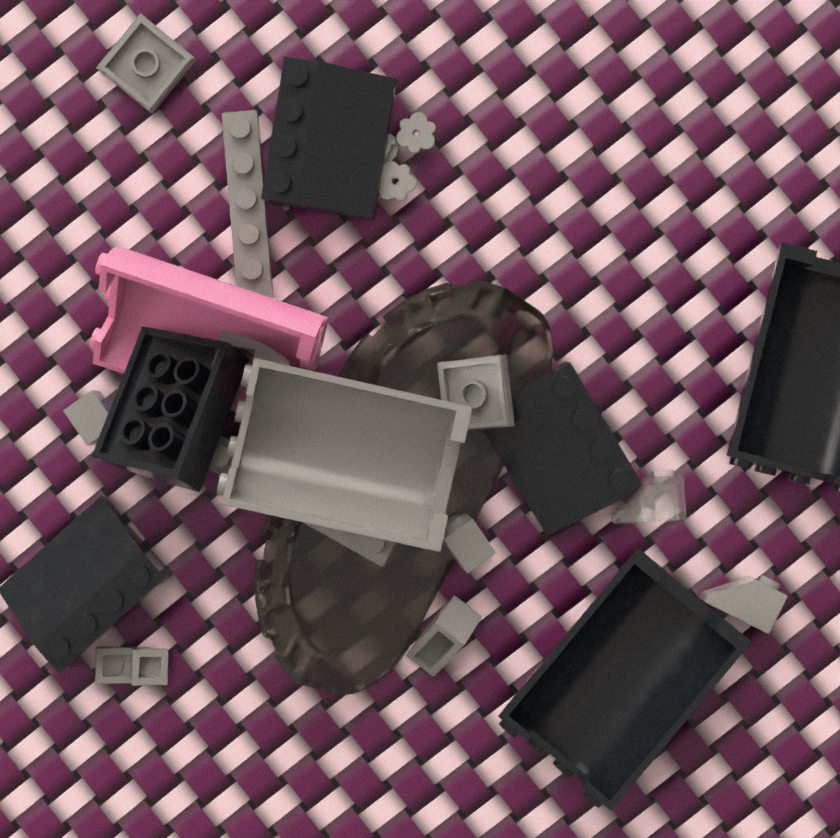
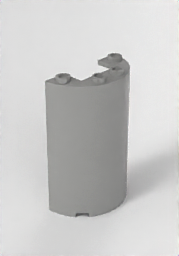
[216,358,473,552]

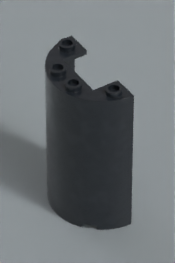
[726,242,840,492]
[498,548,752,811]

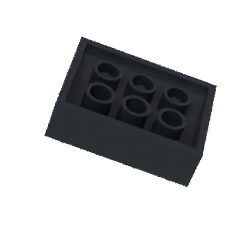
[261,57,397,220]
[91,326,249,492]
[483,361,643,536]
[0,495,172,673]

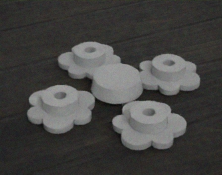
[379,112,436,201]

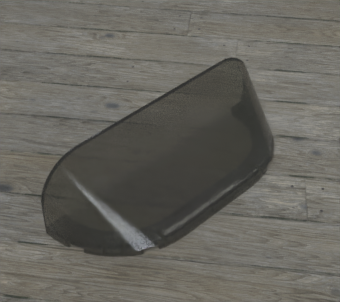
[254,281,553,695]

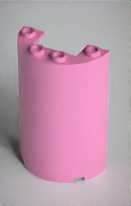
[90,246,328,412]

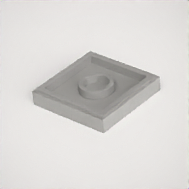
[96,13,197,115]
[437,354,515,431]

